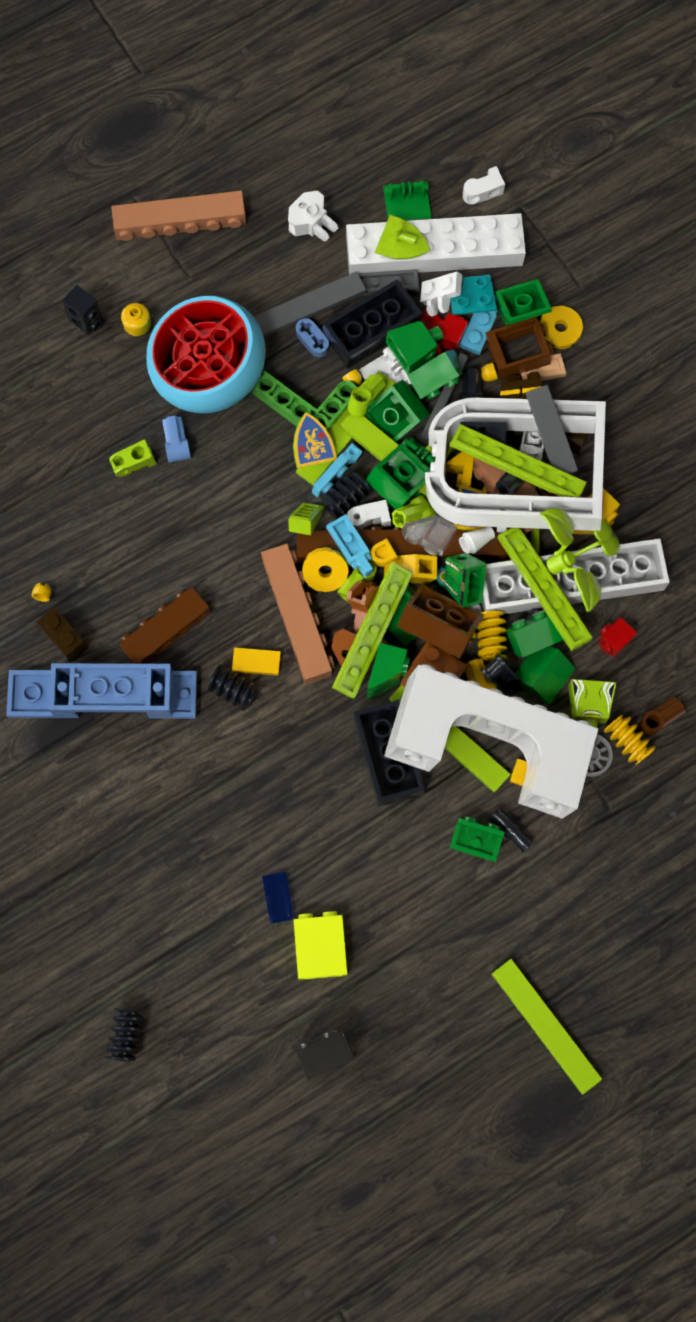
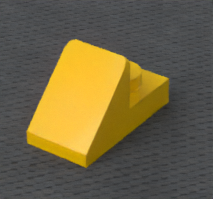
[445,452,474,487]

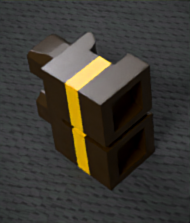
[500,372,544,399]

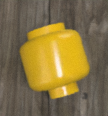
[121,303,151,336]

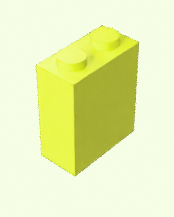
[294,911,347,980]

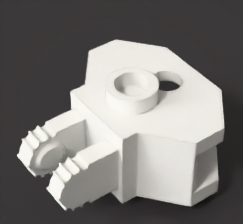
[288,191,338,241]

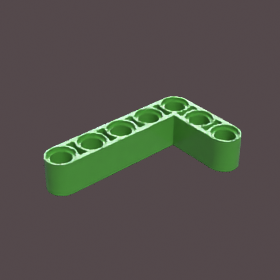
[250,370,356,432]

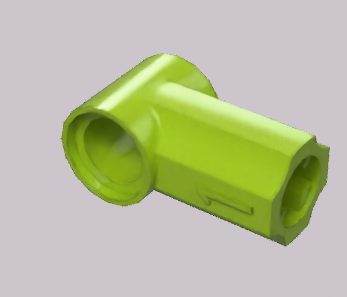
[347,374,386,417]
[392,495,437,529]
[337,559,377,603]

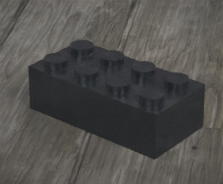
[323,279,422,369]
[353,700,425,807]

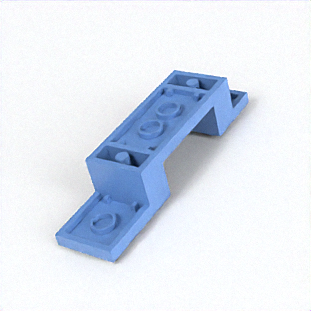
[6,663,197,719]

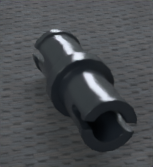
[490,807,534,852]

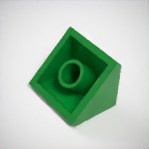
[516,646,575,706]

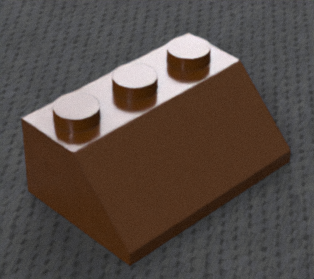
[397,584,483,658]

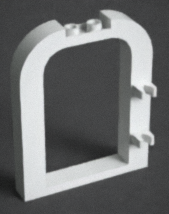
[425,398,606,532]

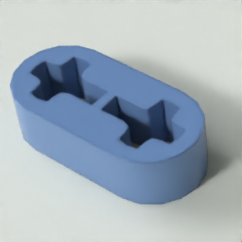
[296,318,329,357]

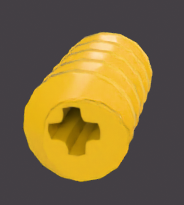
[477,611,507,661]
[604,715,656,766]

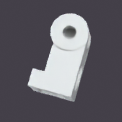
[463,166,505,204]
[347,500,391,530]

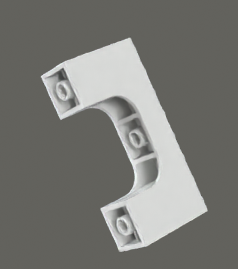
[384,665,598,819]

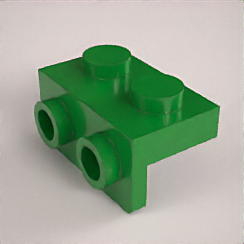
[449,816,505,863]

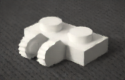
[420,272,462,316]

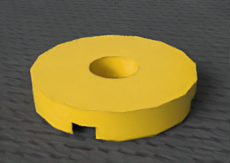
[539,306,583,349]
[302,547,349,592]

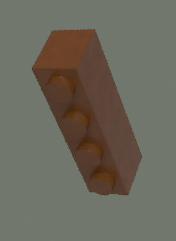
[119,587,211,664]

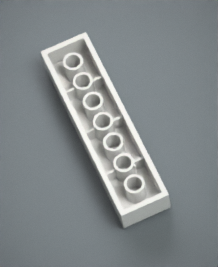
[346,213,526,275]
[481,539,669,614]

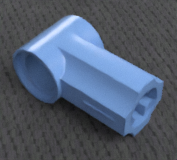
[162,416,191,463]

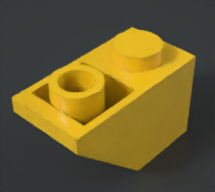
[384,554,437,584]

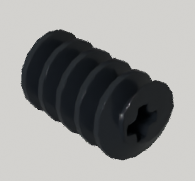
[321,472,372,520]
[208,664,261,711]
[104,1008,145,1062]

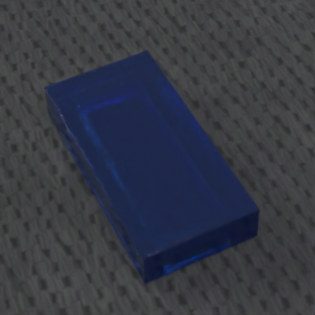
[262,872,294,924]

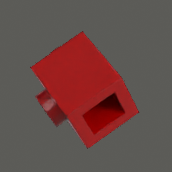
[437,313,468,352]
[598,617,637,657]

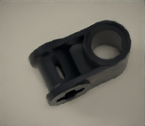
[480,653,522,695]

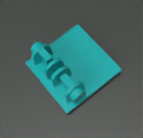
[450,275,497,315]

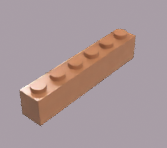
[111,191,246,241]
[261,544,335,685]

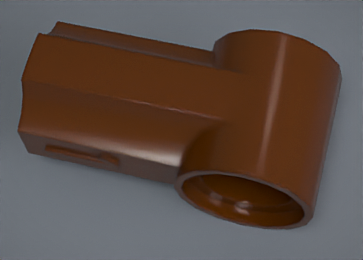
[638,697,686,737]

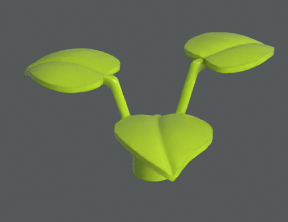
[539,508,620,612]

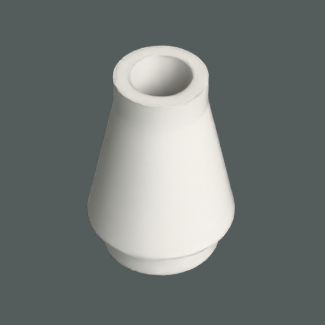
[459,527,495,554]

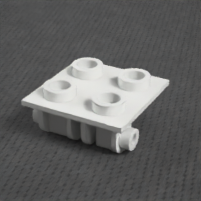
[358,347,413,389]

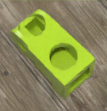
[109,439,157,477]

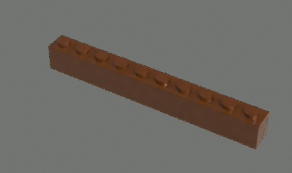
[297,526,527,564]

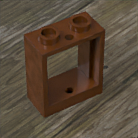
[485,317,553,380]

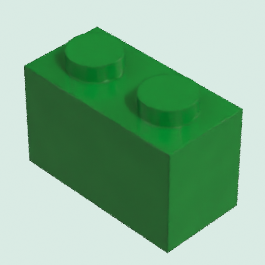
[506,610,564,658]

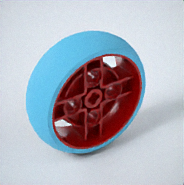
[146,296,266,413]

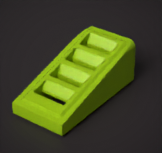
[289,502,325,535]

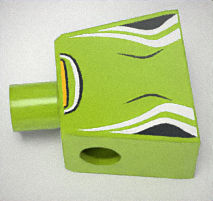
[568,679,616,728]

